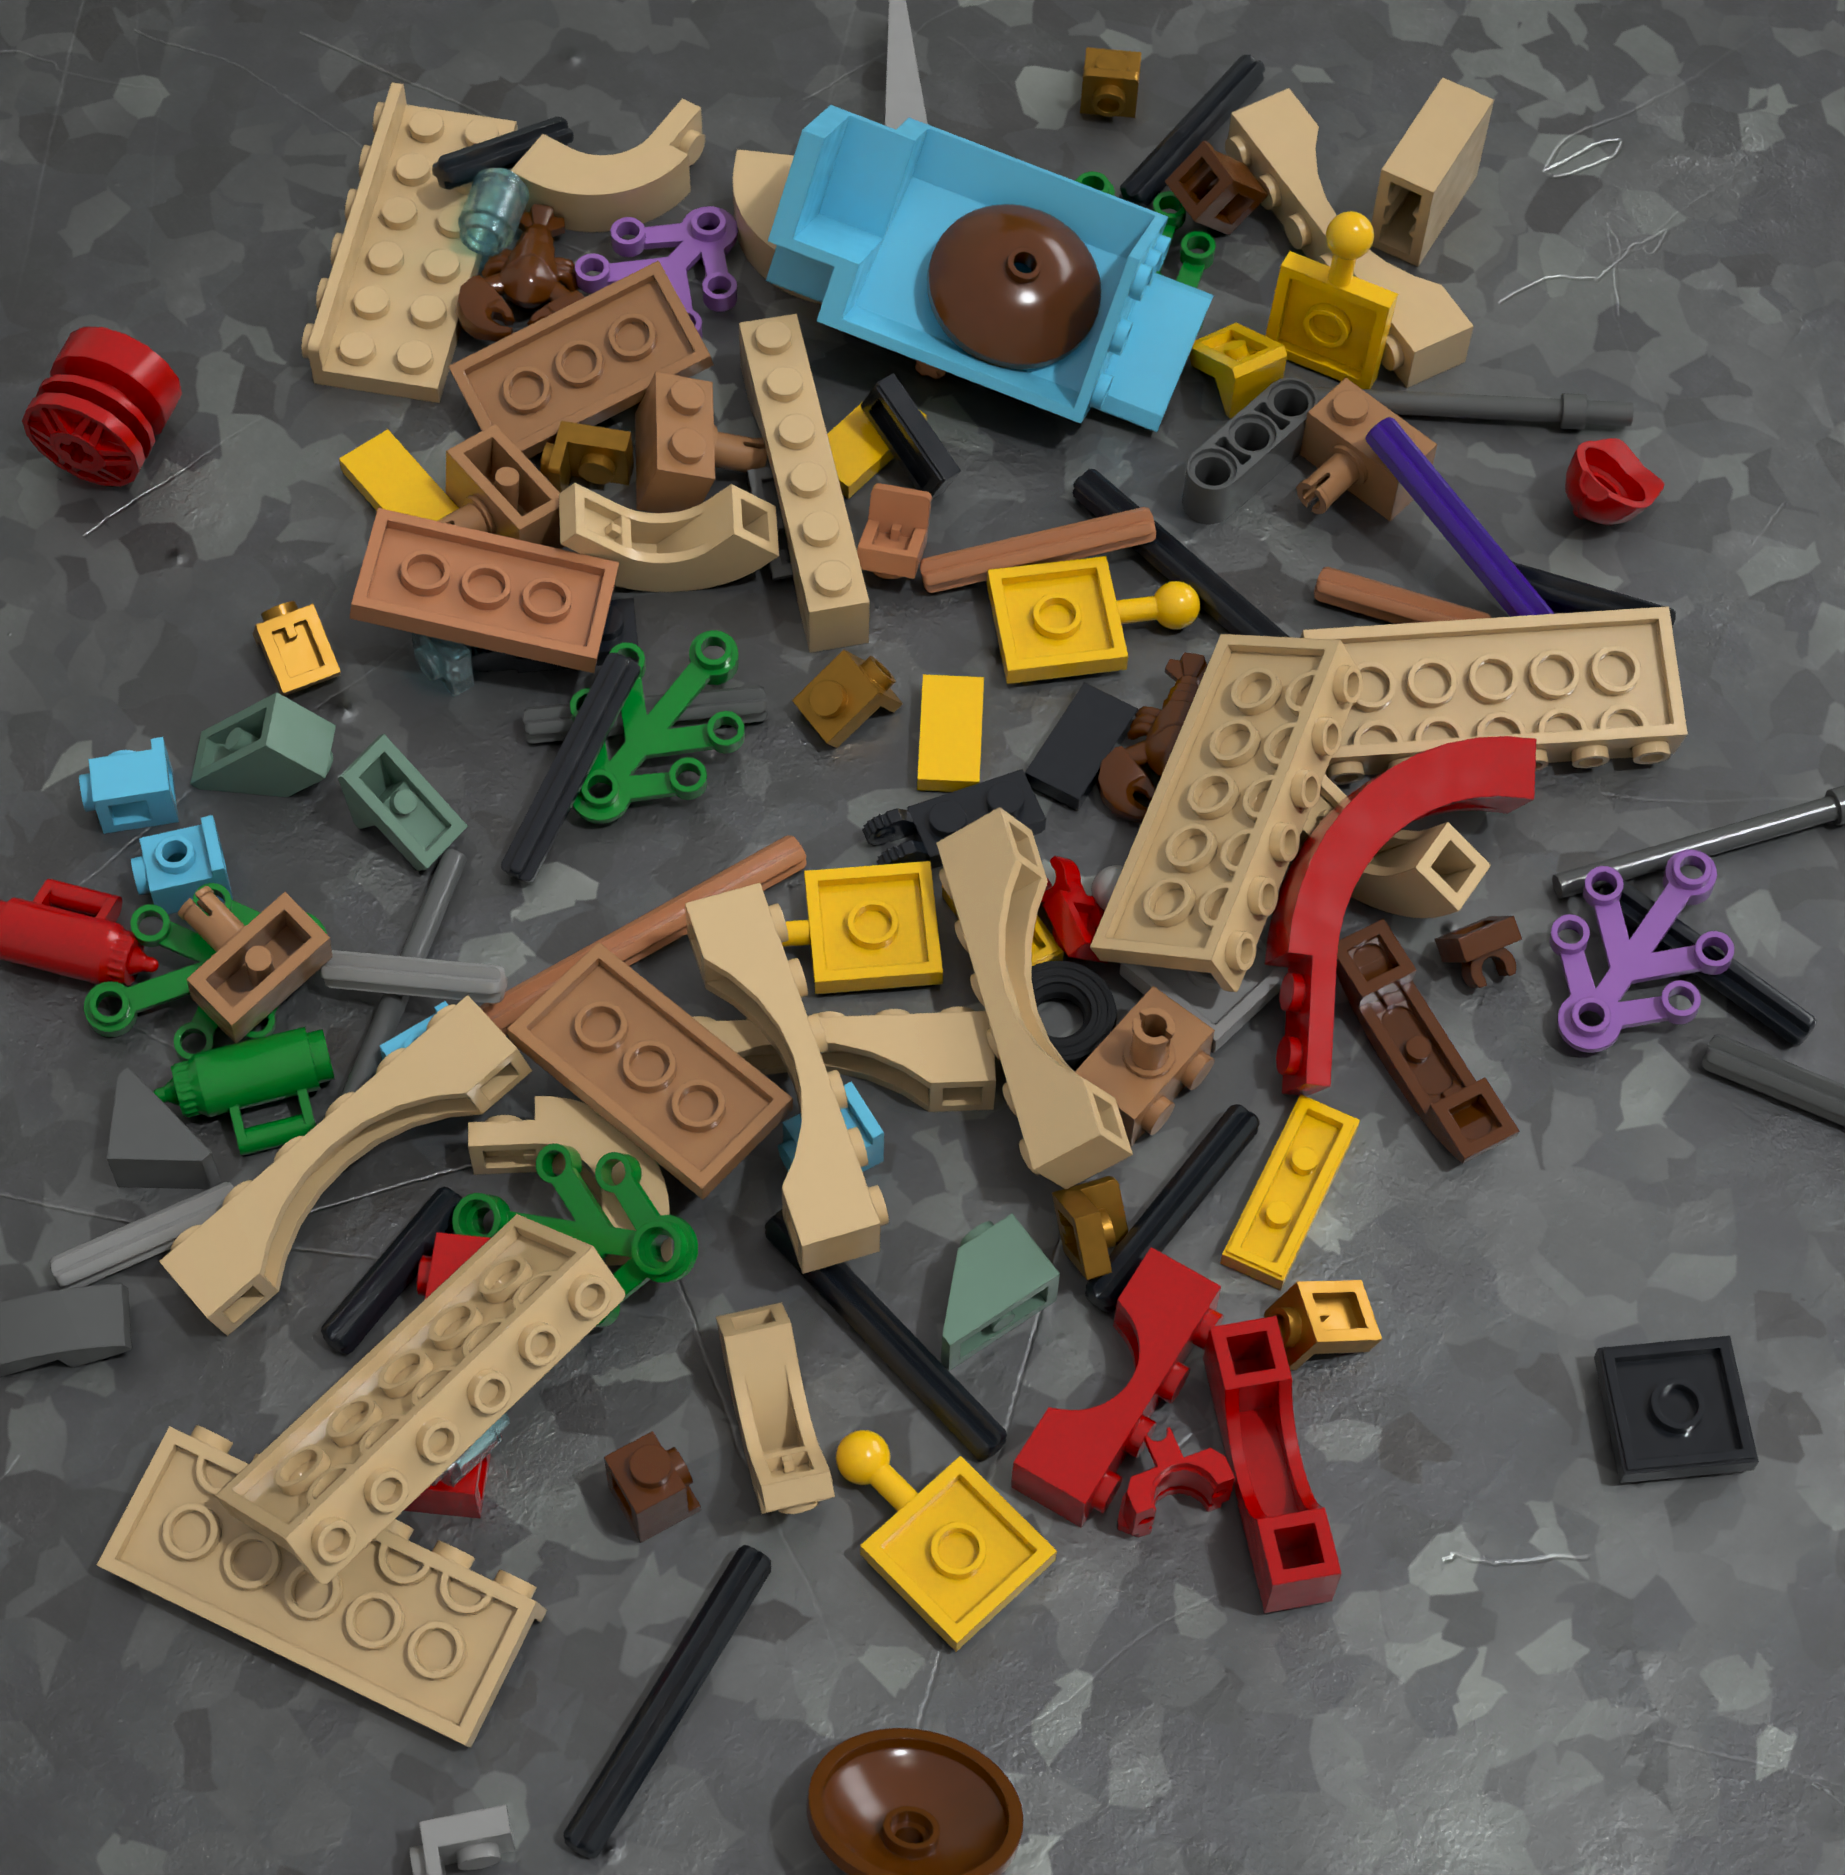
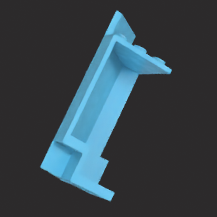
[766,105,1214,432]

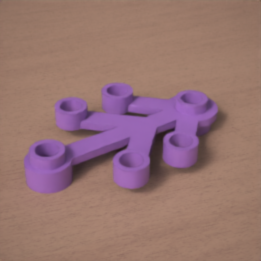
[575,206,738,339]
[1549,849,1734,1053]

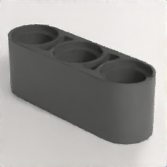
[1182,377,1318,525]

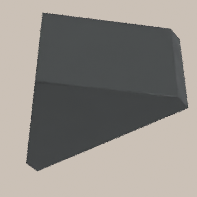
[107,1067,221,1189]

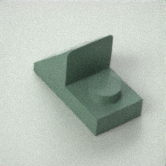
[338,734,468,871]

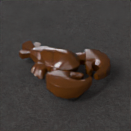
[455,204,584,342]
[1097,652,1208,822]

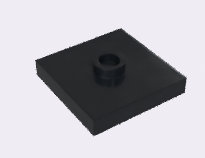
[1594,1335,1759,1483]

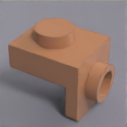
[857,483,932,579]

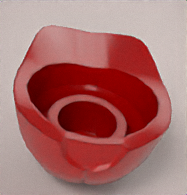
[1565,438,1665,526]

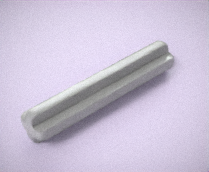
[320,950,508,1004]
[49,1182,234,1290]

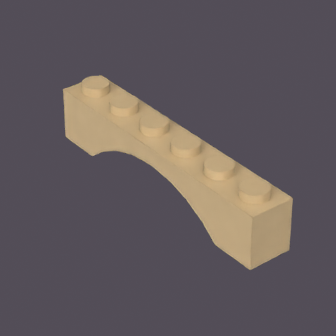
[1225,88,1474,388]
[739,314,870,653]
[937,807,1133,1189]
[685,883,889,1274]
[159,995,532,1336]
[693,1006,996,1112]

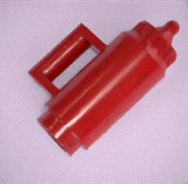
[0,878,159,986]

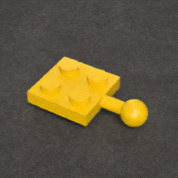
[1265,211,1398,389]
[986,556,1200,684]
[782,861,943,994]
[836,1430,1057,1652]

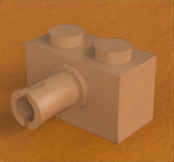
[635,372,767,513]
[1297,378,1438,521]
[438,424,565,549]
[178,886,332,1043]
[1075,986,1215,1147]

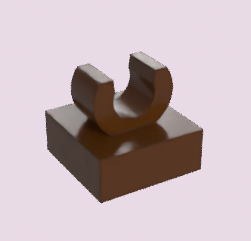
[1434,916,1522,988]

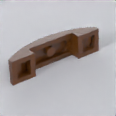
[1336,918,1520,1164]

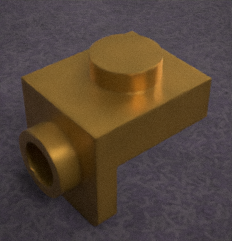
[792,650,903,748]

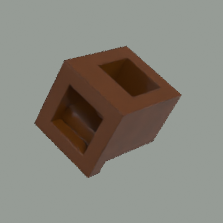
[1165,140,1268,235]
[604,1431,701,1543]

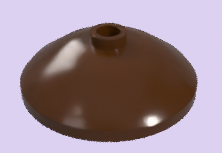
[927,204,1101,370]
[806,1728,1023,1875]

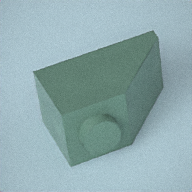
[190,692,336,797]
[941,1213,1060,1371]

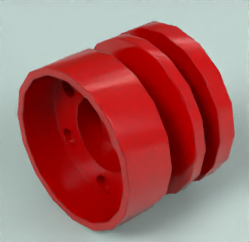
[22,327,182,487]

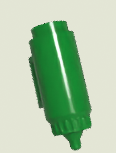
[153,1027,335,1156]

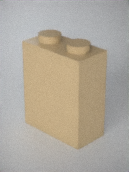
[1371,77,1494,267]

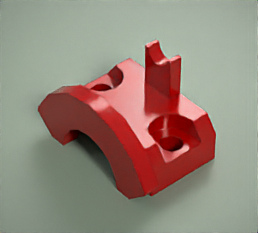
[1117,1427,1235,1538]

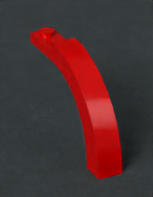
[1264,736,1537,1097]

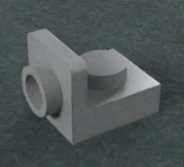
[410,1805,516,1875]

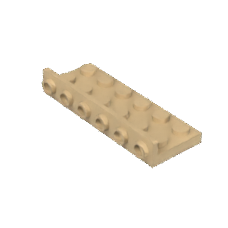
[302,82,517,403]
[1300,606,1688,785]
[1090,634,1362,992]
[215,1214,625,1585]
[97,1425,547,1748]

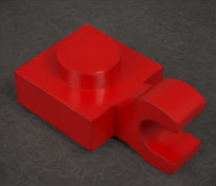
[1041,856,1108,963]

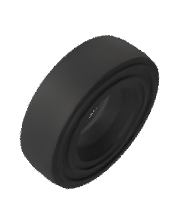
[1032,961,1117,1071]

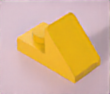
[1189,322,1287,419]

